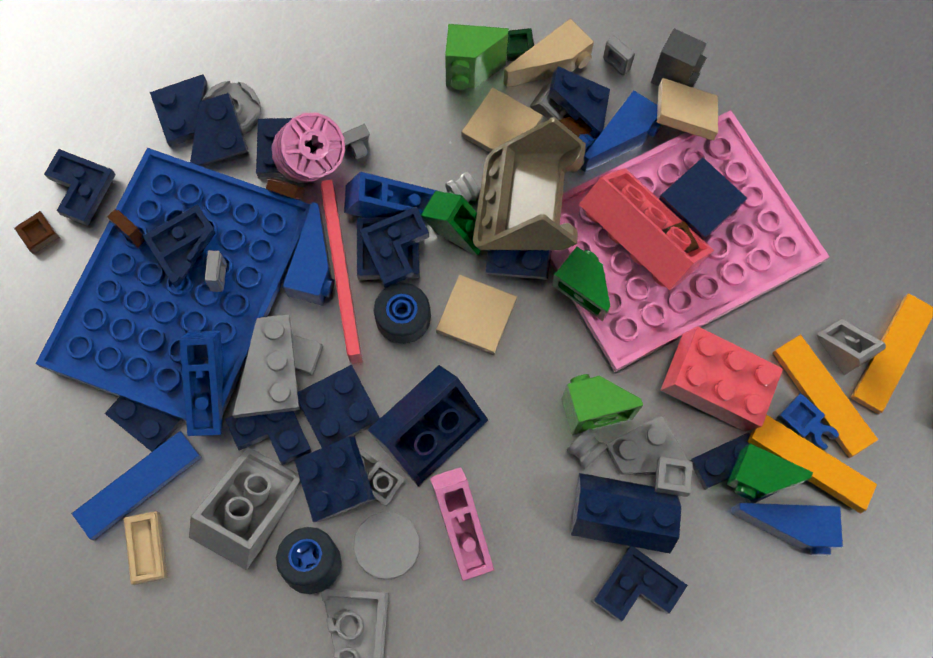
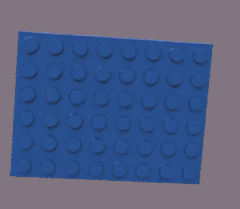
[36,148,311,422]

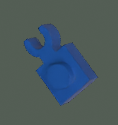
[776,393,839,450]

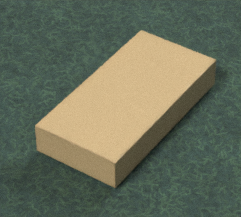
[124,511,167,585]

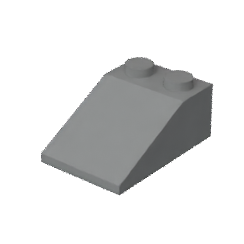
[189,447,301,570]

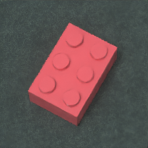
[661,326,783,432]

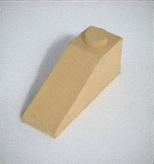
[503,18,594,87]

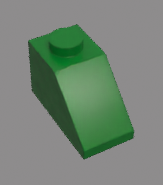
[421,191,481,256]
[552,246,611,321]
[727,443,813,500]

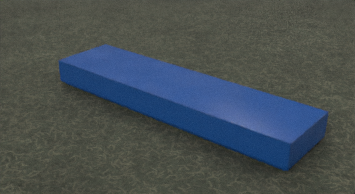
[71,431,201,540]

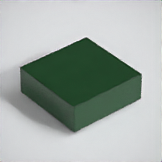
[506,28,534,62]

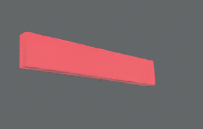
[320,179,363,364]

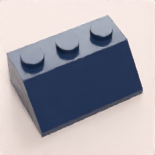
[368,365,488,486]
[571,473,681,554]

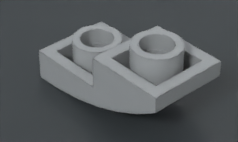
[359,448,405,506]

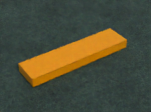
[850,293,933,415]
[773,334,878,458]
[747,415,877,514]

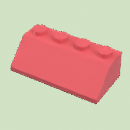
[579,168,715,290]

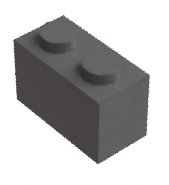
[651,28,707,88]

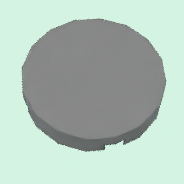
[202,81,261,135]
[353,512,420,579]

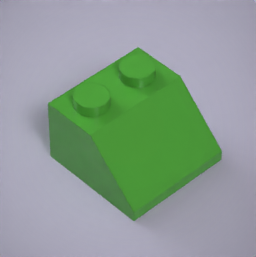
[445,24,509,90]
[561,374,643,435]

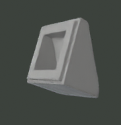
[530,83,567,120]

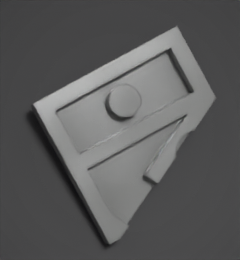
[606,415,693,475]

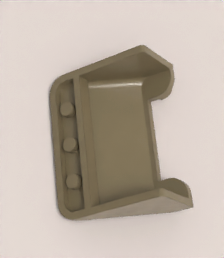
[473,118,586,250]

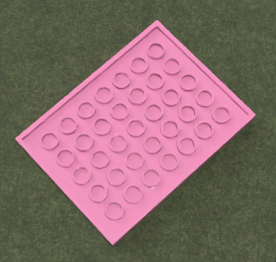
[550,110,830,372]

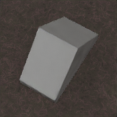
[817,319,886,375]

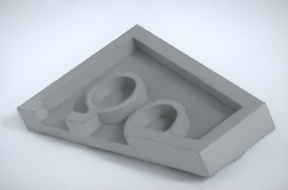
[232,314,300,418]
[321,589,389,658]

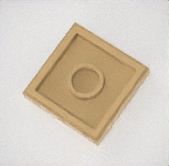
[657,78,718,141]
[461,87,543,153]
[436,275,517,355]

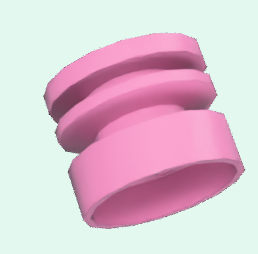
[271,113,345,183]

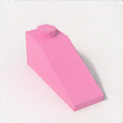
[430,467,494,581]

